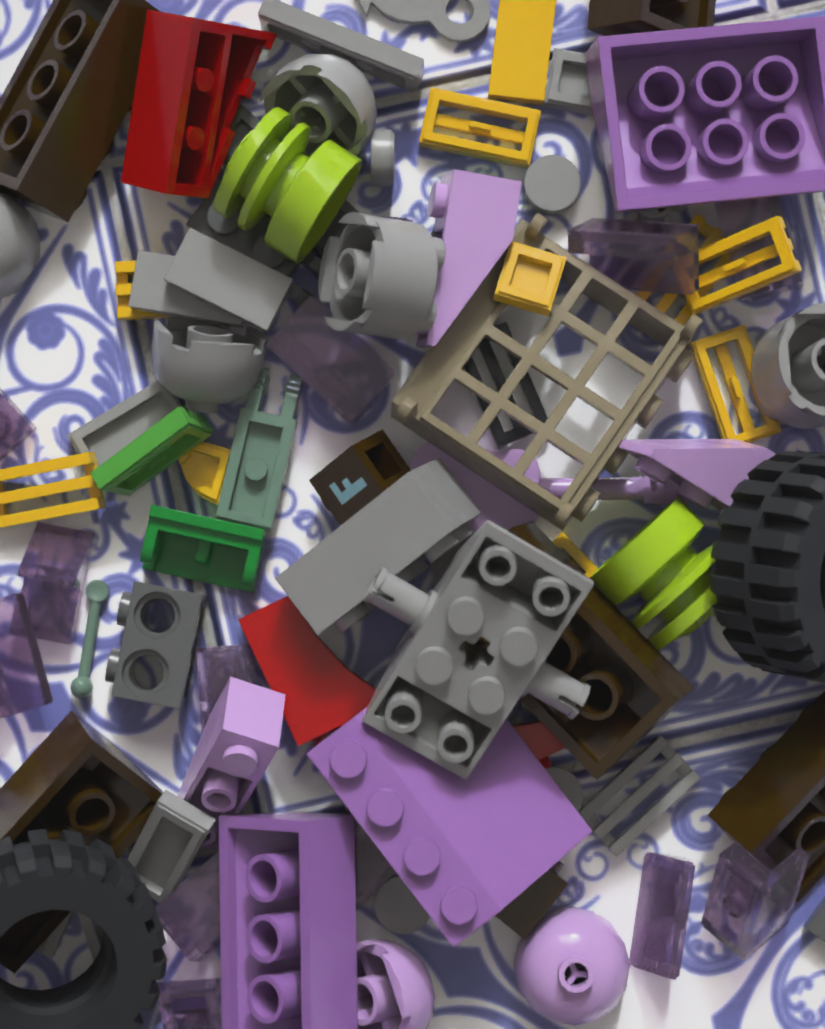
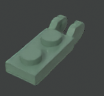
[215,367,304,532]

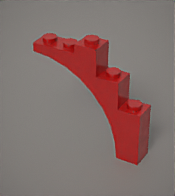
[238,596,565,769]

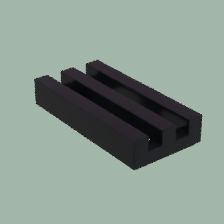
[463,322,548,449]

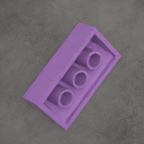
[219,812,358,1029]

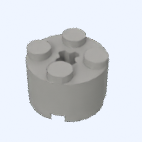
[318,212,446,340]
[751,303,825,429]

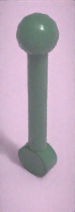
[70,580,110,699]

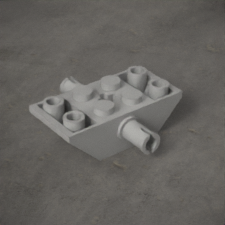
[362,520,594,780]

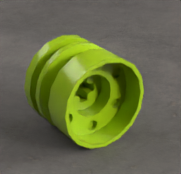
[213,107,362,264]
[589,496,717,651]

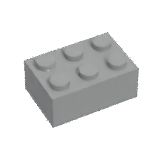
[275,458,481,635]

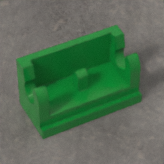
[140,505,268,594]

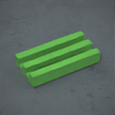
[90,406,214,496]

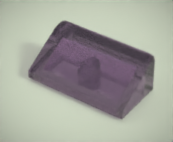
[629,852,695,980]

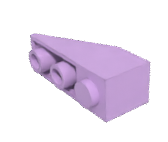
[416,169,522,348]
[619,439,775,521]
[178,677,286,851]

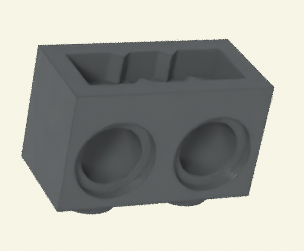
[105,581,208,709]

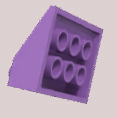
[585,16,825,213]
[306,706,592,947]

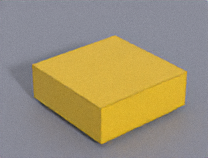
[493,241,567,317]

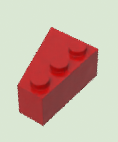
[121,9,277,199]

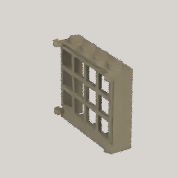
[391,213,703,531]

